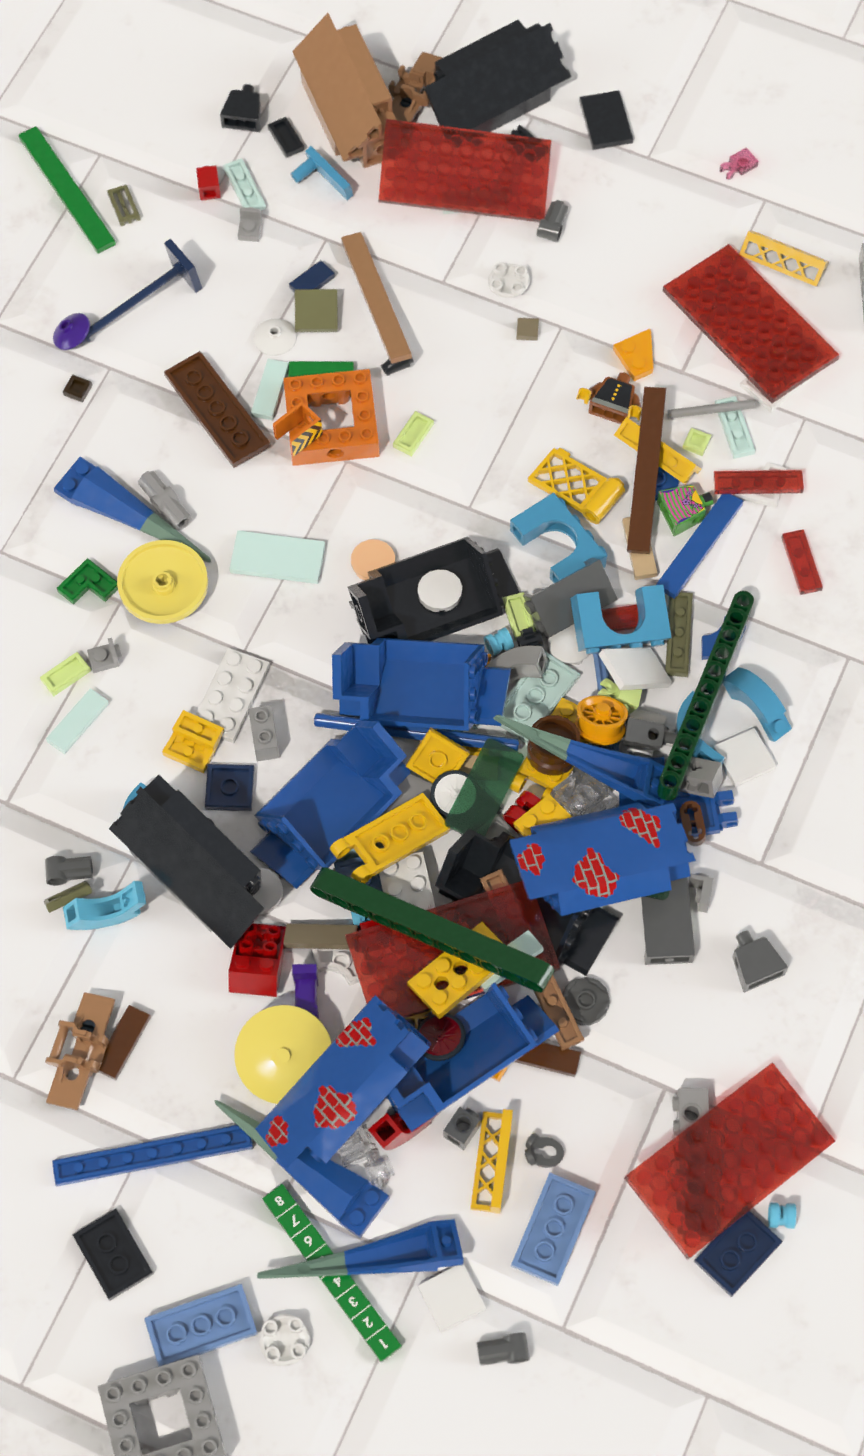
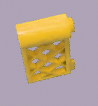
[528,448,625,524]

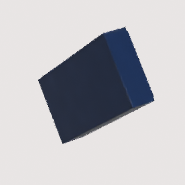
[289,260,335,293]

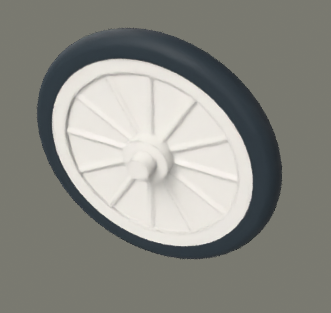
[430,770,480,819]

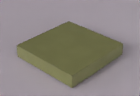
[295,289,338,332]

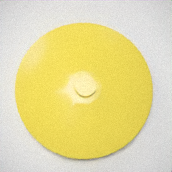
[117,540,208,624]
[234,1005,332,1104]

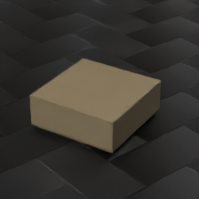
[516,318,539,341]

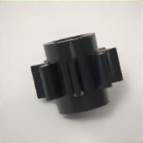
[516,627,544,647]

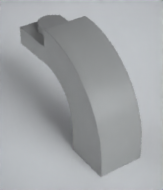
[486,646,548,684]

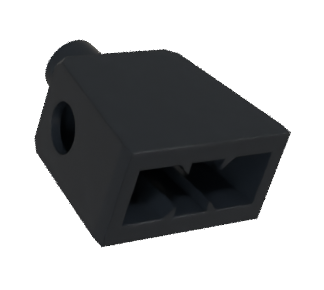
[220,84,261,132]

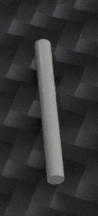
[668,400,756,419]

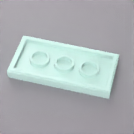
[230,530,325,584]
[500,650,581,744]

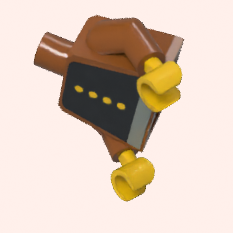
[576,372,642,424]

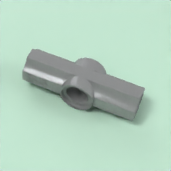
[138,471,192,530]

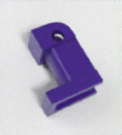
[292,964,319,1019]

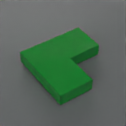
[57,558,118,604]

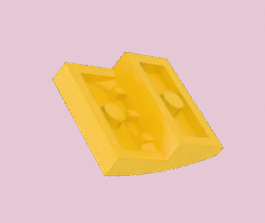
[162,710,224,773]

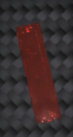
[713,470,804,494]

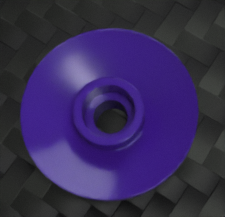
[53,313,90,350]

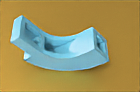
[63,881,146,930]

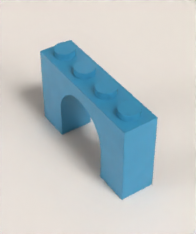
[510,492,607,583]
[570,584,672,655]

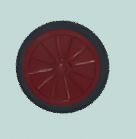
[417,1013,466,1061]

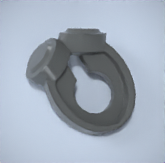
[525,1133,564,1168]

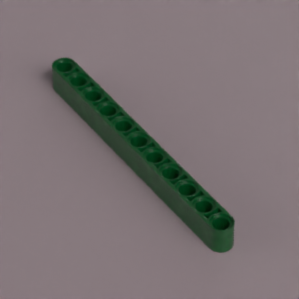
[657,591,754,801]
[310,867,555,993]

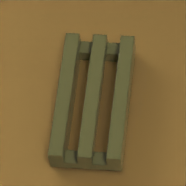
[107,184,141,226]
[44,881,93,913]

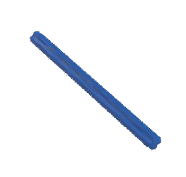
[314,713,519,753]

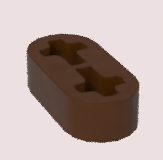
[680,801,706,846]

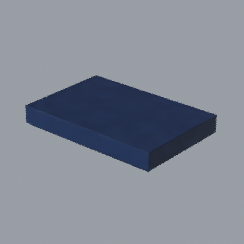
[694,1207,783,1298]

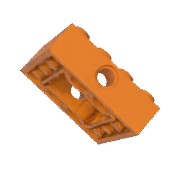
[283,369,379,466]

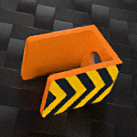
[273,401,322,456]

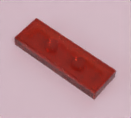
[781,529,823,595]

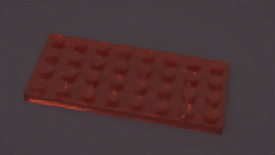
[378,119,551,222]
[663,244,839,403]
[345,881,561,1018]
[624,1062,835,1260]

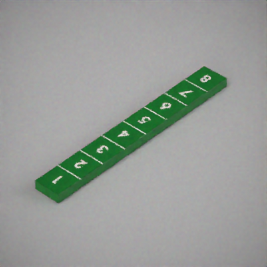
[262,1184,402,1363]

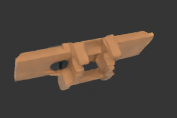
[388,52,442,129]
[45,992,116,1111]

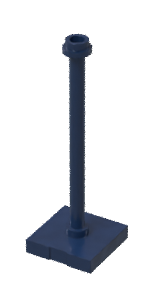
[82,238,203,344]

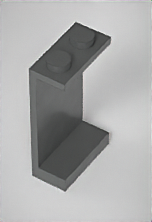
[523,558,618,638]
[641,877,695,965]

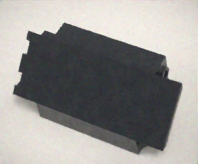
[425,19,571,144]
[348,537,520,644]
[109,775,264,949]
[435,828,620,976]

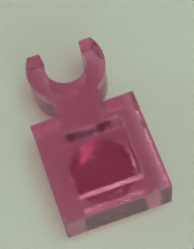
[719,148,759,180]

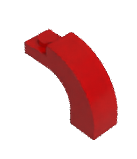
[368,1111,442,1150]

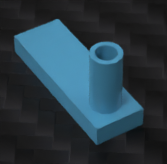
[290,146,354,200]

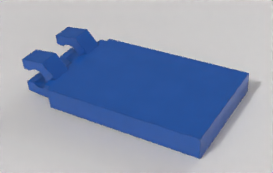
[666,790,738,837]

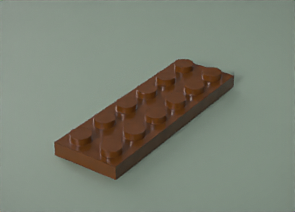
[164,351,271,468]

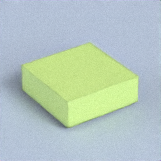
[682,428,711,456]

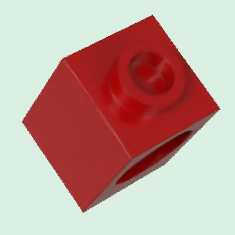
[196,165,221,201]

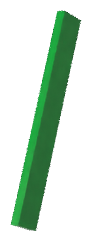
[18,126,116,254]

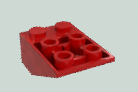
[228,923,286,997]

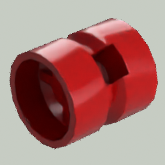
[503,791,541,835]

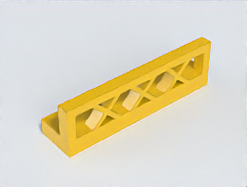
[739,230,829,287]
[614,417,702,484]
[470,1109,513,1214]

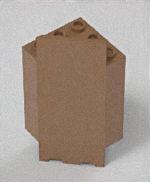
[292,13,402,168]

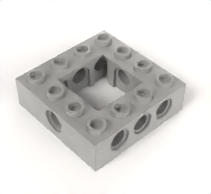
[97,1355,226,1456]

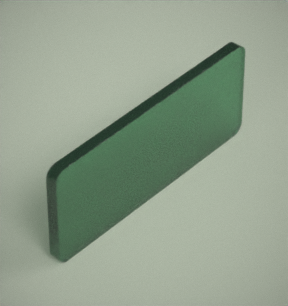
[445,738,524,837]

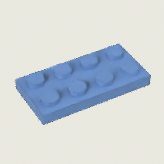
[511,1173,596,1286]
[144,1284,258,1367]

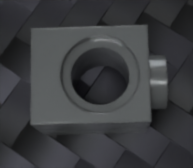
[443,1107,480,1150]

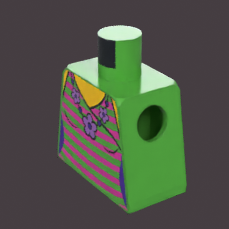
[657,485,714,536]

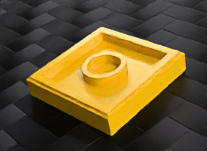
[405,727,470,783]

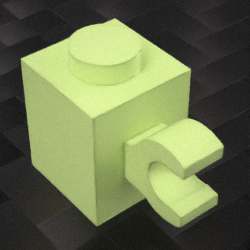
[598,678,642,715]

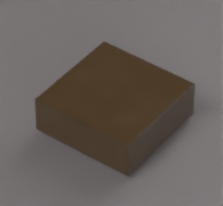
[63,374,93,403]

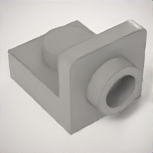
[238,207,262,242]
[87,638,122,673]
[688,873,714,913]

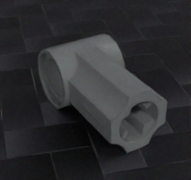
[537,200,568,242]
[45,856,93,886]
[477,1332,530,1366]

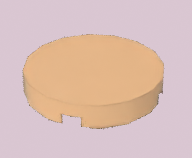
[351,539,395,580]

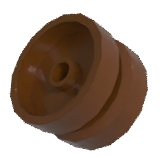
[527,715,580,775]

